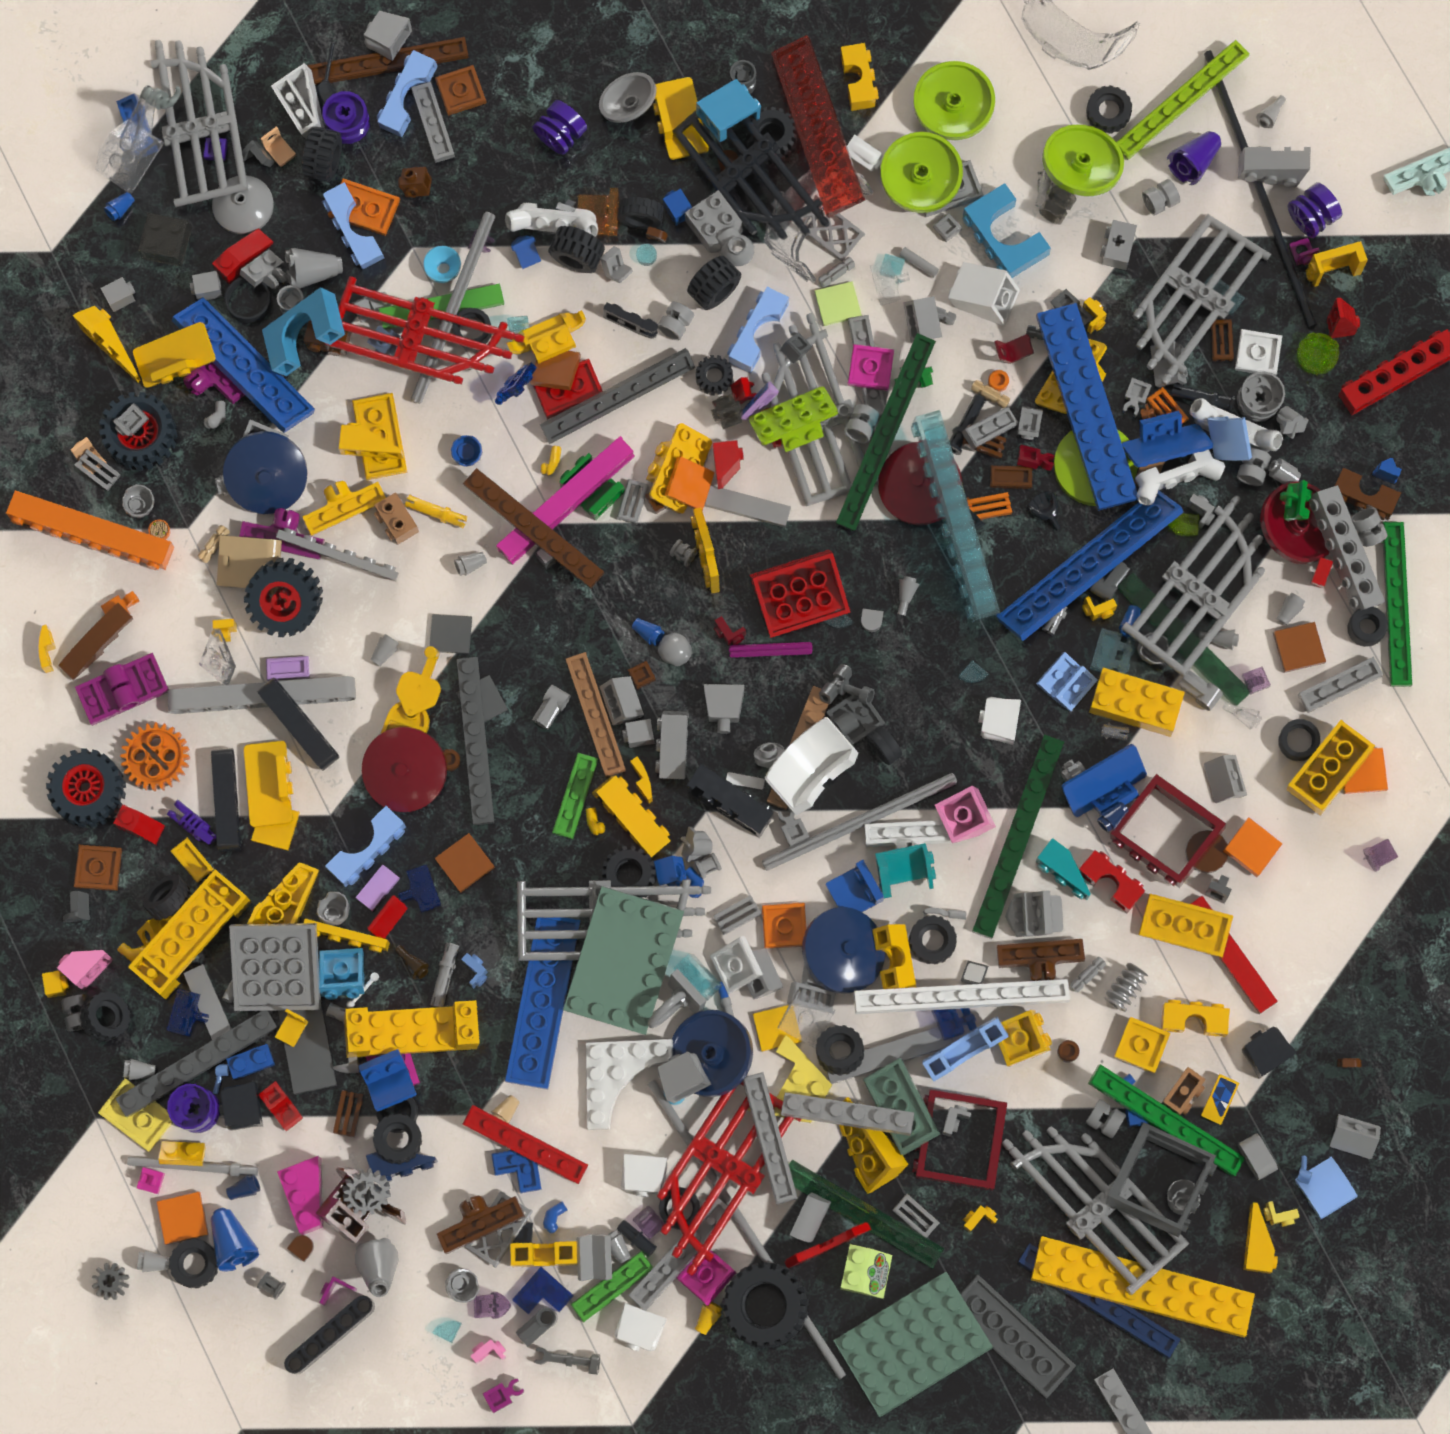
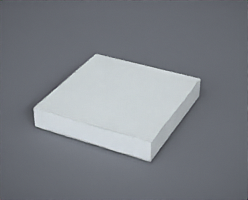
[1235,329,1282,376]
[710,936,763,994]

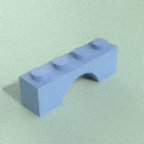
[377,50,437,137]
[322,182,384,269]
[727,287,789,374]
[325,806,406,887]
[922,1016,1008,1081]

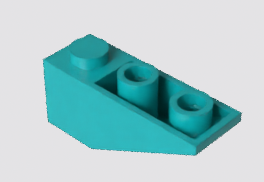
[1036,838,1091,900]

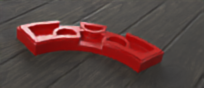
[784,1222,871,1268]

